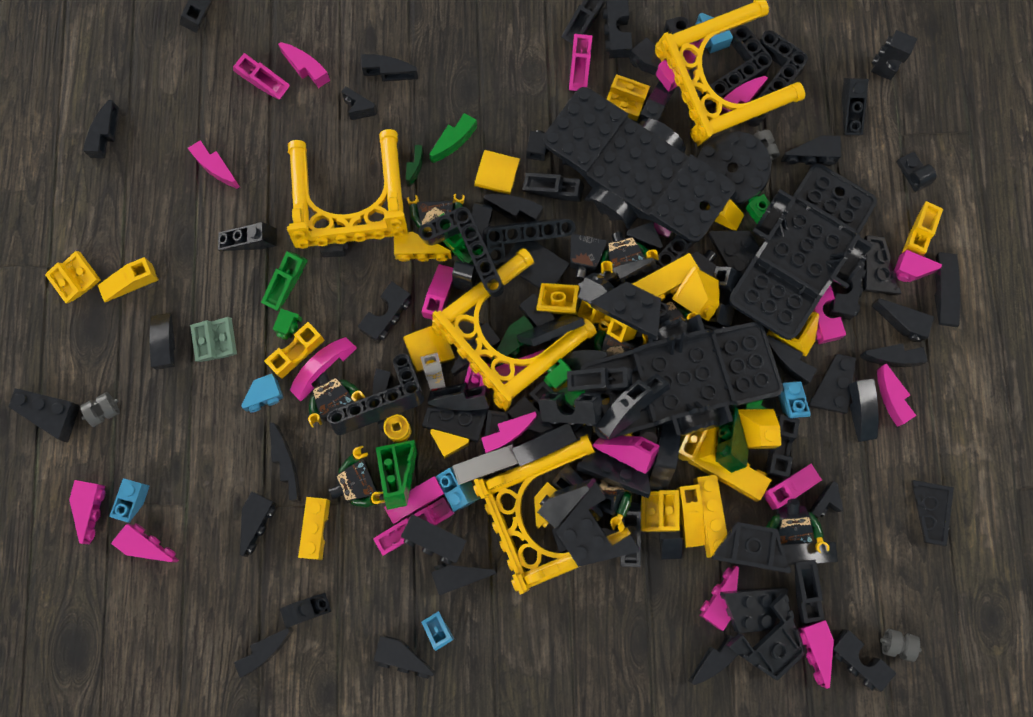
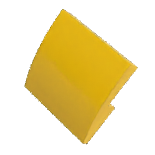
[606,74,650,121]
[474,150,520,195]
[45,251,101,303]
[403,326,455,373]
[641,490,680,532]

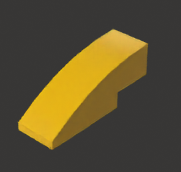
[902,201,943,256]

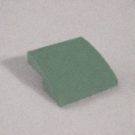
[190,317,237,362]

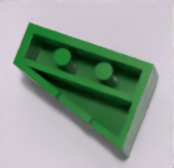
[376,440,417,510]

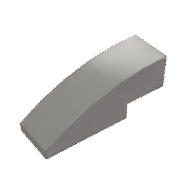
[452,445,518,485]

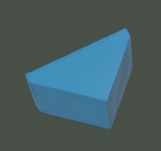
[422,611,454,651]

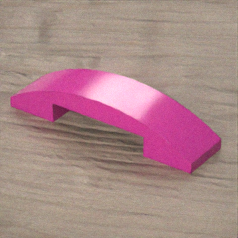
[290,337,357,401]

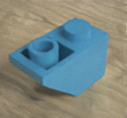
[695,13,733,53]
[241,373,284,413]
[778,382,811,418]
[436,467,480,512]
[109,478,150,523]

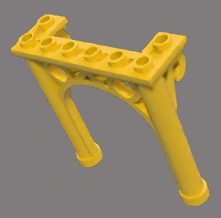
[655,0,805,146]
[287,129,408,249]
[432,248,597,411]
[473,434,631,595]

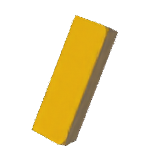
[699,426,722,466]

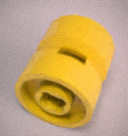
[383,414,411,443]

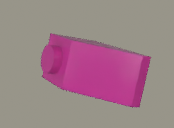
[894,250,942,282]

